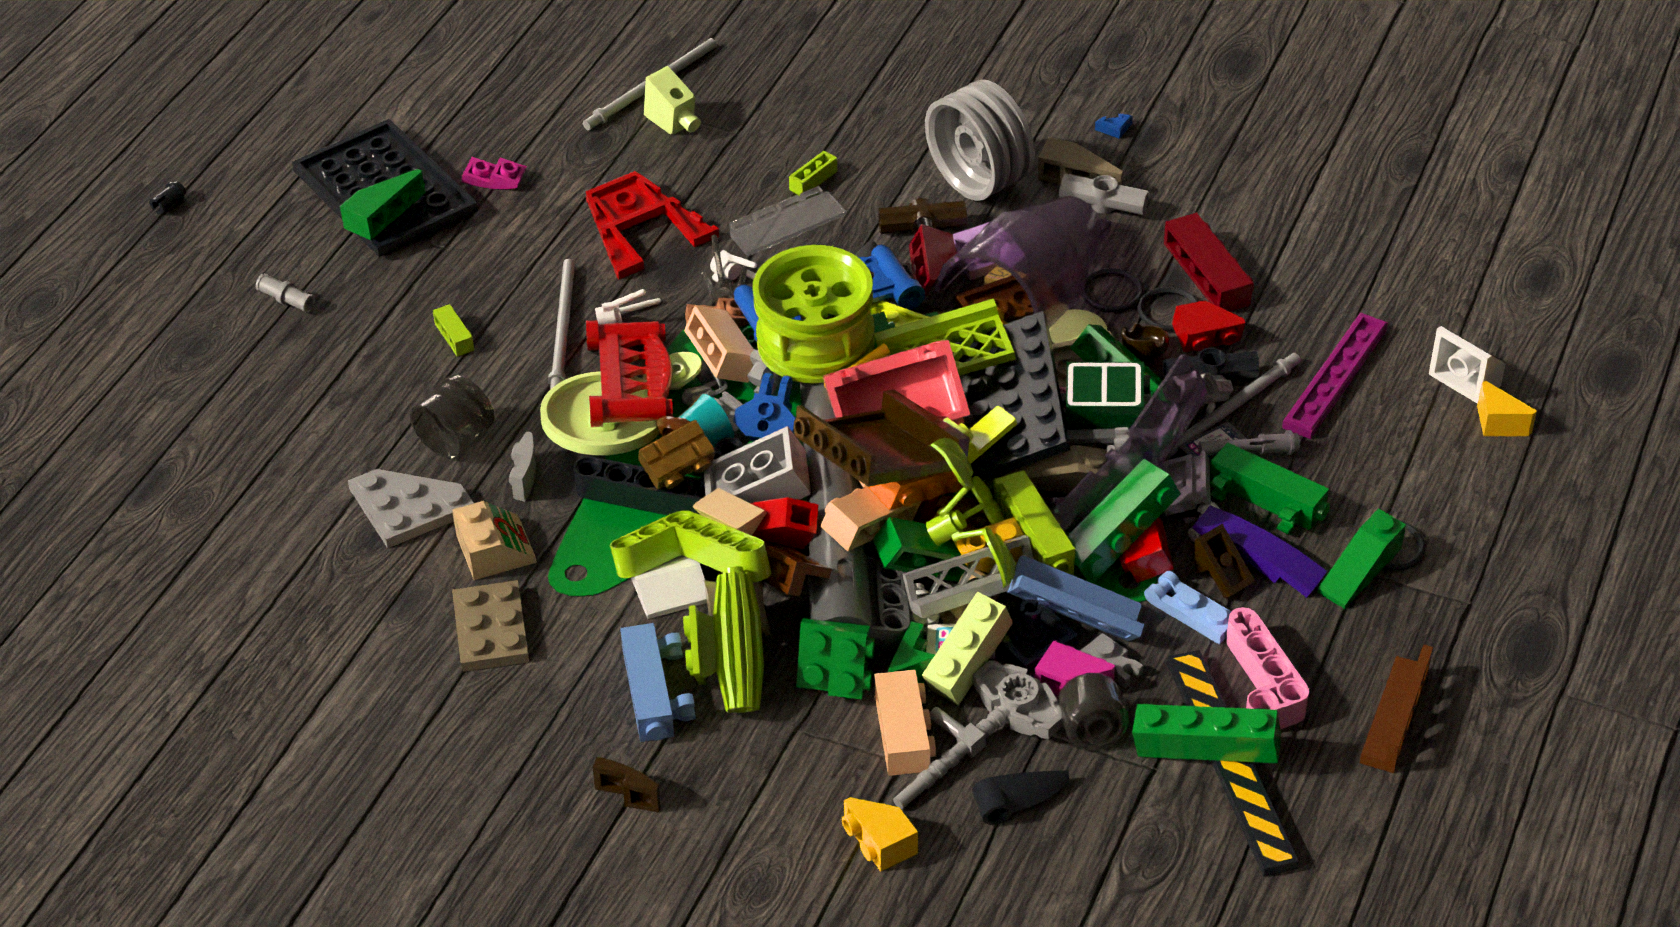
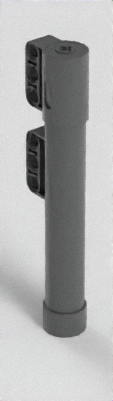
[800,318,910,653]

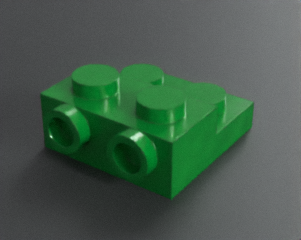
[796,618,875,699]

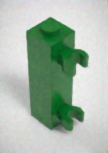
[1210,442,1330,534]

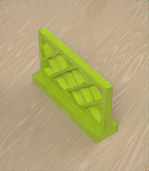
[874,299,1016,376]

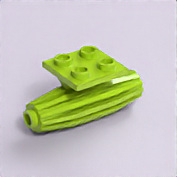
[683,566,764,713]

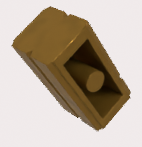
[638,420,715,489]

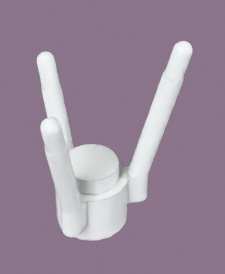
[710,250,757,298]
[595,289,661,324]

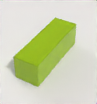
[789,151,837,197]
[433,304,474,357]

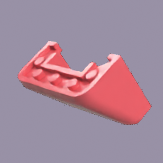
[823,340,970,425]

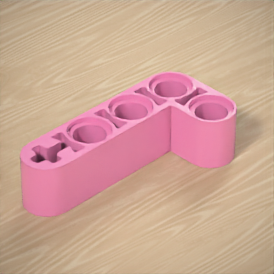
[1226,607,1309,729]

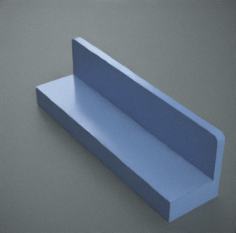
[1007,555,1144,641]

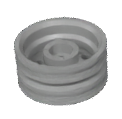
[925,80,1035,201]

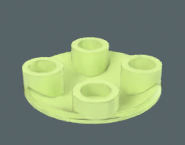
[1048,309,1107,344]

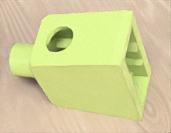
[644,66,701,134]

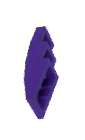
[1192,505,1327,598]

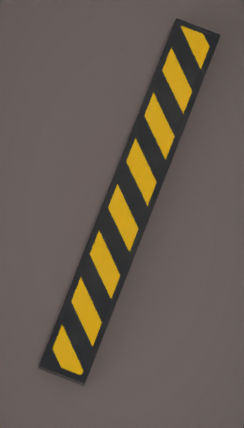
[1167,650,1299,876]

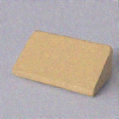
[693,488,767,535]

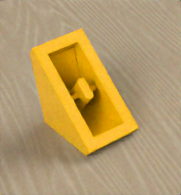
[1477,380,1537,436]

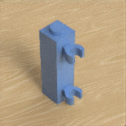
[620,623,696,742]

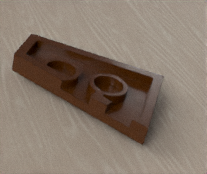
[955,268,1063,321]

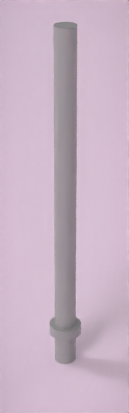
[583,38,717,130]
[548,259,575,389]
[1156,353,1301,462]

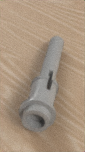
[1198,430,1300,455]

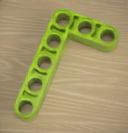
[610,510,771,582]

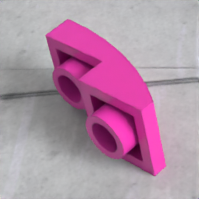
[461,157,527,189]

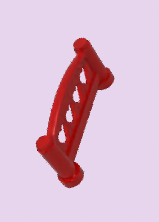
[586,320,673,428]

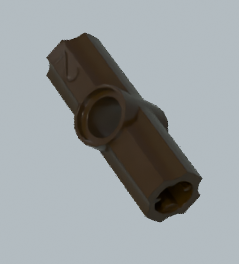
[878,198,967,234]

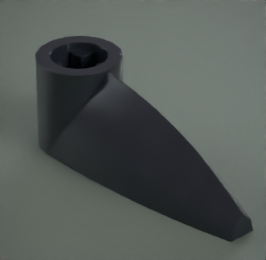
[972,771,1070,825]

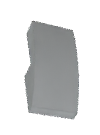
[509,431,536,502]

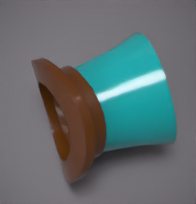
[656,394,734,474]

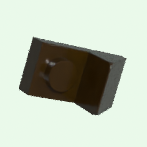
[1195,523,1255,599]

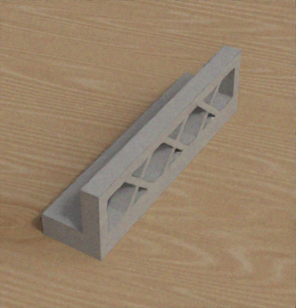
[902,535,1034,618]

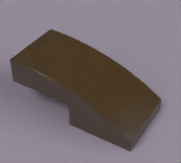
[592,757,661,813]

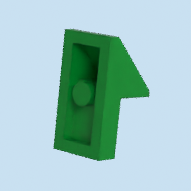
[888,621,935,683]

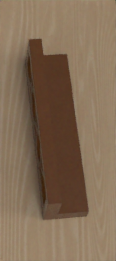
[763,541,832,597]
[1359,644,1433,773]

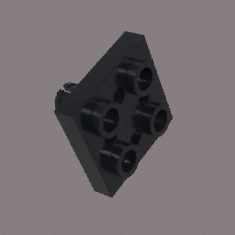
[997,599,1078,673]

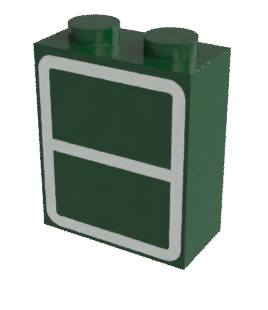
[1066,362,1150,429]

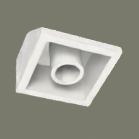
[1429,326,1505,404]

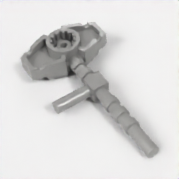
[893,660,1065,809]

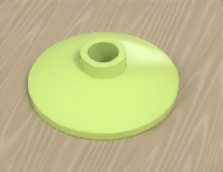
[643,352,702,390]

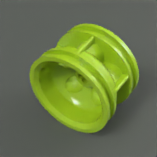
[753,245,875,383]

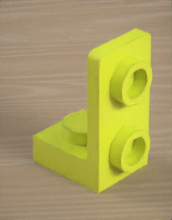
[943,406,1017,464]

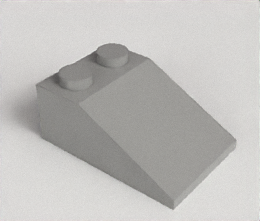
[704,426,811,503]

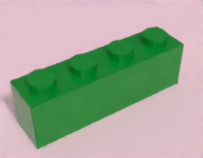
[1067,459,1181,583]
[1132,704,1281,763]

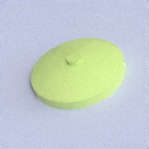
[540,371,660,455]

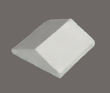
[631,555,707,619]

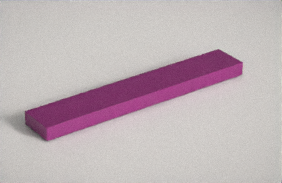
[1282,313,1388,439]

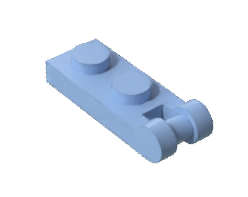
[1144,571,1231,644]

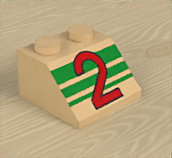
[452,501,537,580]

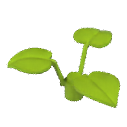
[926,438,1016,588]

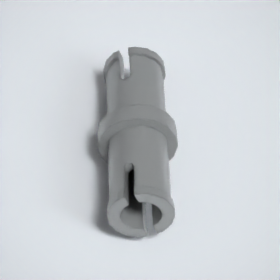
[256,273,315,312]

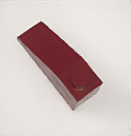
[909,224,957,301]

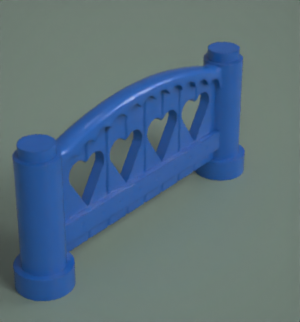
[734,245,925,342]

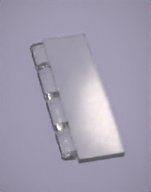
[729,186,846,256]

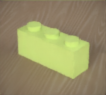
[922,592,1013,706]

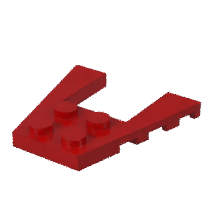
[586,171,719,280]

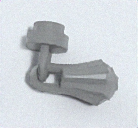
[682,360,728,408]

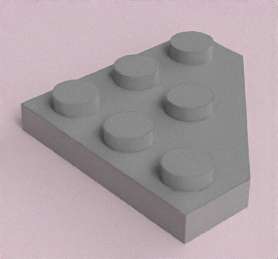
[348,469,474,548]

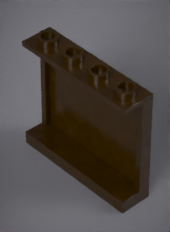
[794,389,970,487]

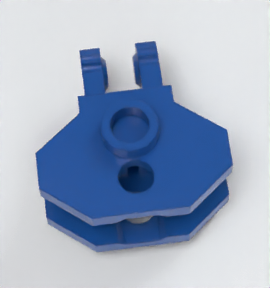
[733,373,798,441]

